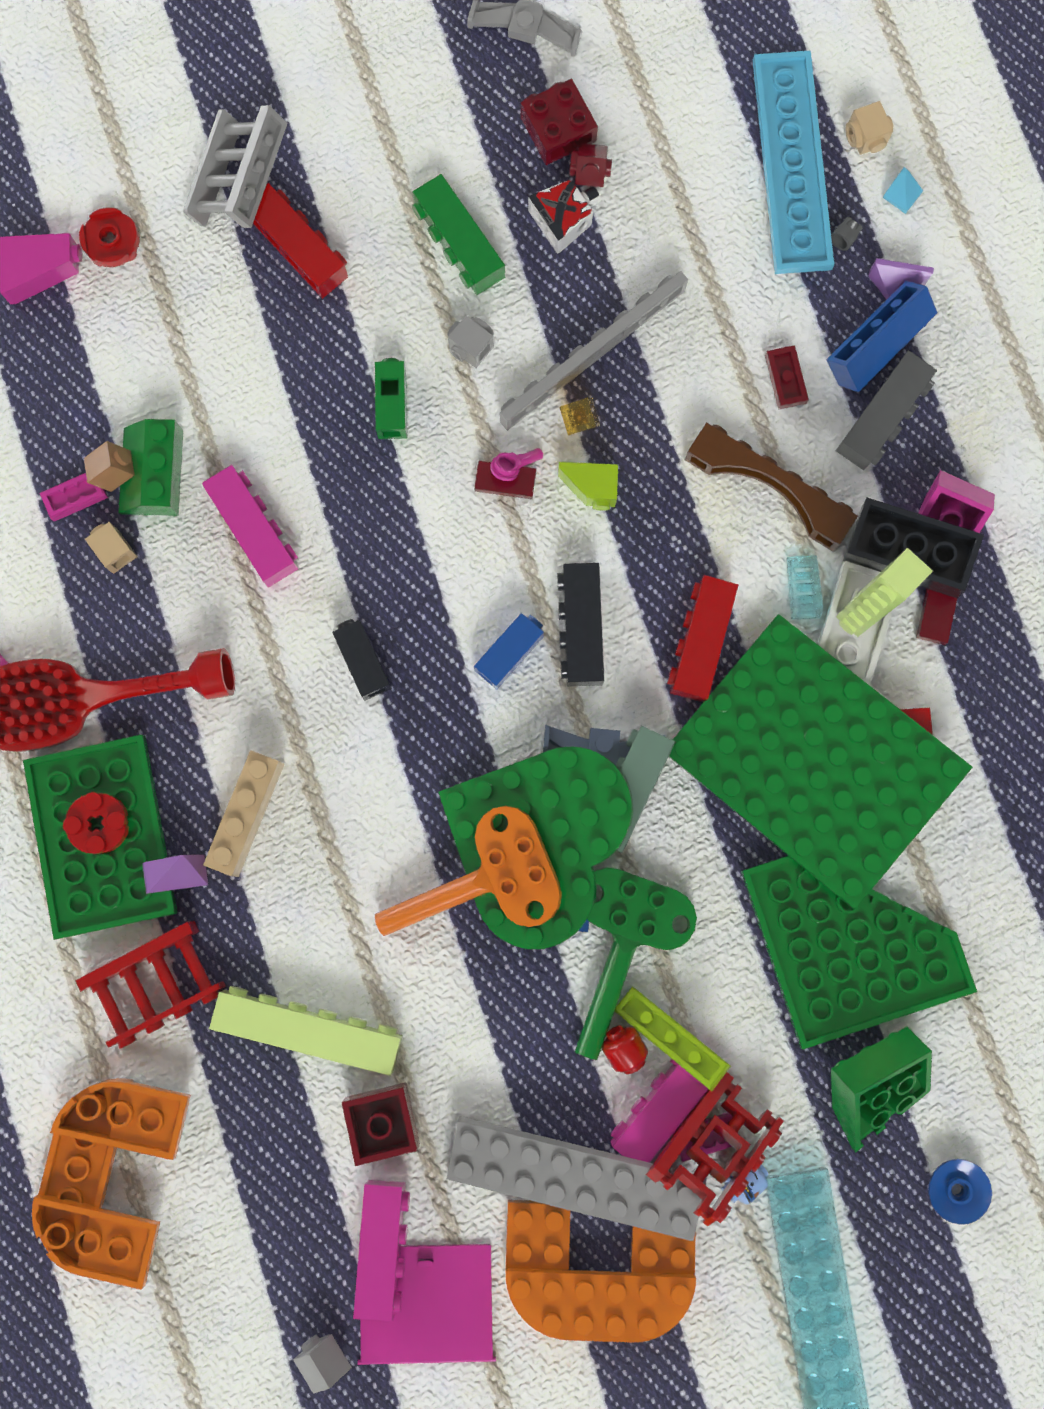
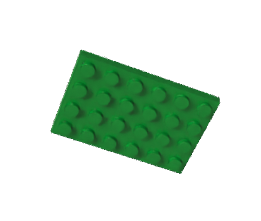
[23,735,178,940]

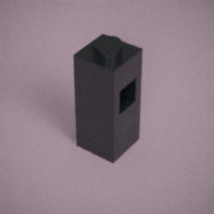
[332,619,392,701]

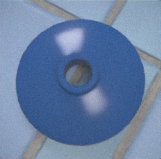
[928,1159,992,1225]

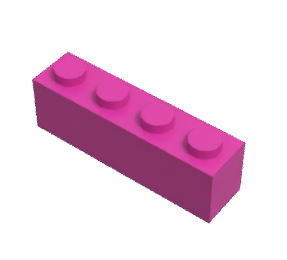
[202,465,298,588]
[611,1058,708,1163]
[353,1180,410,1322]

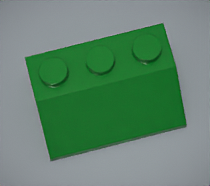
[119,419,183,516]

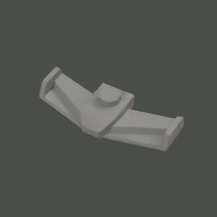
[467,0,583,57]

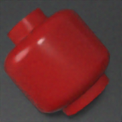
[602,1025,648,1074]

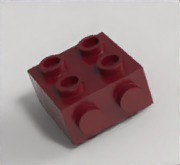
[520,78,598,165]

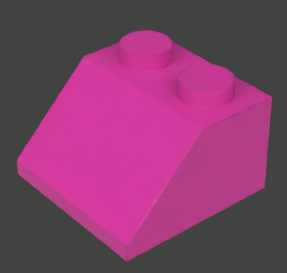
[918,470,995,533]

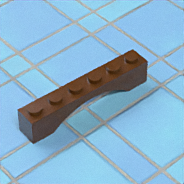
[684,422,858,552]

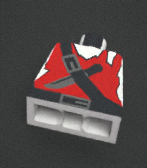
[528,180,601,254]

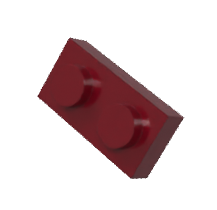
[765,345,809,410]

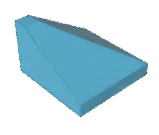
[883,167,923,214]

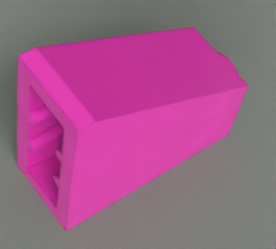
[0,233,83,304]

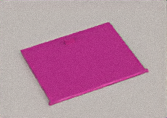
[358,1244,496,1365]

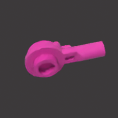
[490,448,543,481]

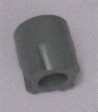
[831,217,863,251]

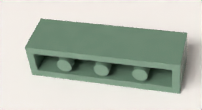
[616,725,675,853]

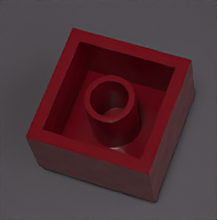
[341,1082,420,1166]

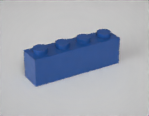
[826,281,938,392]

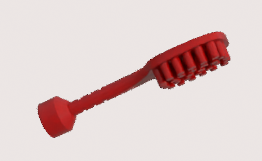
[0,648,235,752]

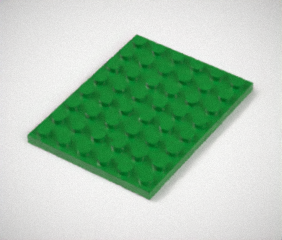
[669,614,973,910]

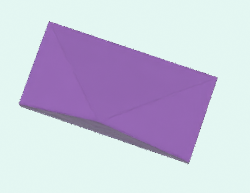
[868,258,934,300]
[142,855,208,894]

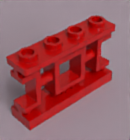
[645,1072,784,1226]

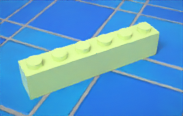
[836,548,933,637]
[209,986,403,1076]

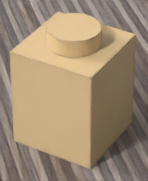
[85,522,138,574]

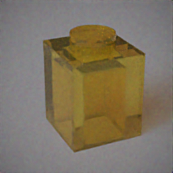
[559,397,601,436]

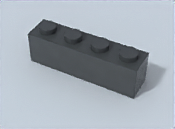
[835,350,937,471]

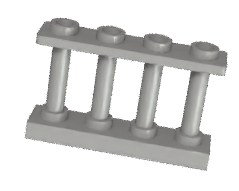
[183,105,288,228]

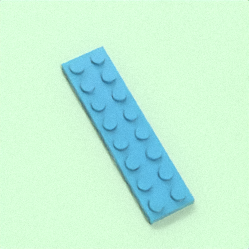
[753,51,834,274]

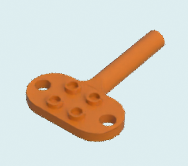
[375,806,562,936]

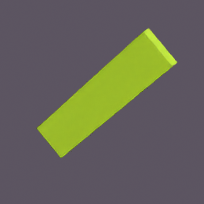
[615,986,731,1091]

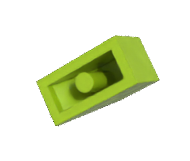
[558,462,618,511]

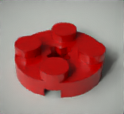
[79,208,140,267]
[63,792,129,854]

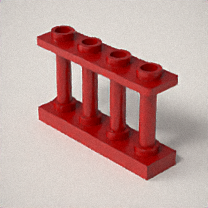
[75,921,226,1049]

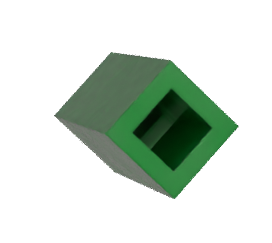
[375,358,408,439]

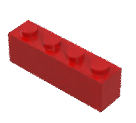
[253,183,348,299]
[667,575,739,703]

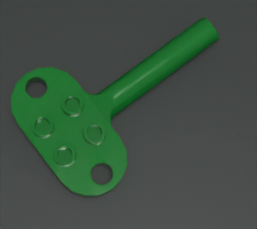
[575,867,697,1060]

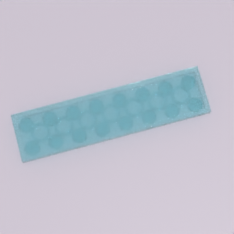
[766,1167,869,1409]

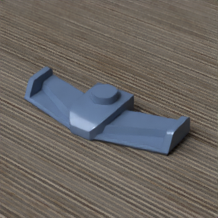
[543,725,665,765]

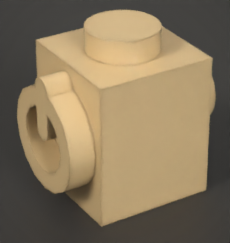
[845,101,893,155]

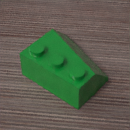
[831,1027,932,1153]

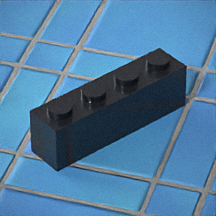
[557,563,604,687]

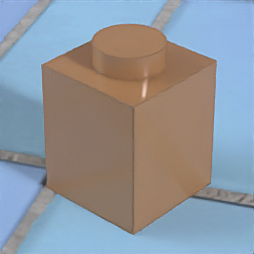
[84,441,134,492]

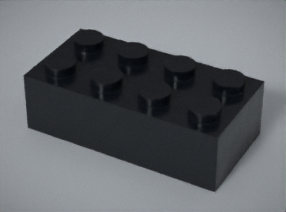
[843,497,984,599]

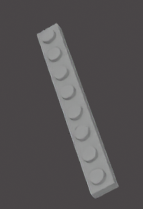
[500,271,688,431]

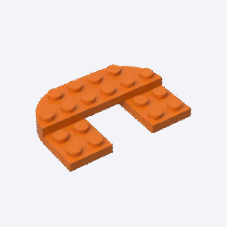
[32,1078,191,1290]
[506,1200,696,1343]

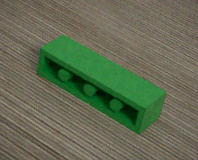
[412,174,505,295]

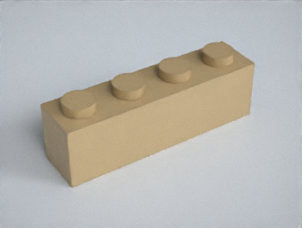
[203,750,285,877]

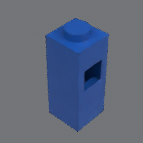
[474,613,544,690]

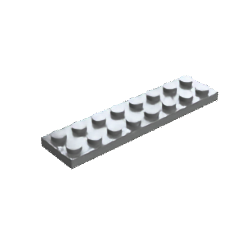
[446,1116,706,1241]

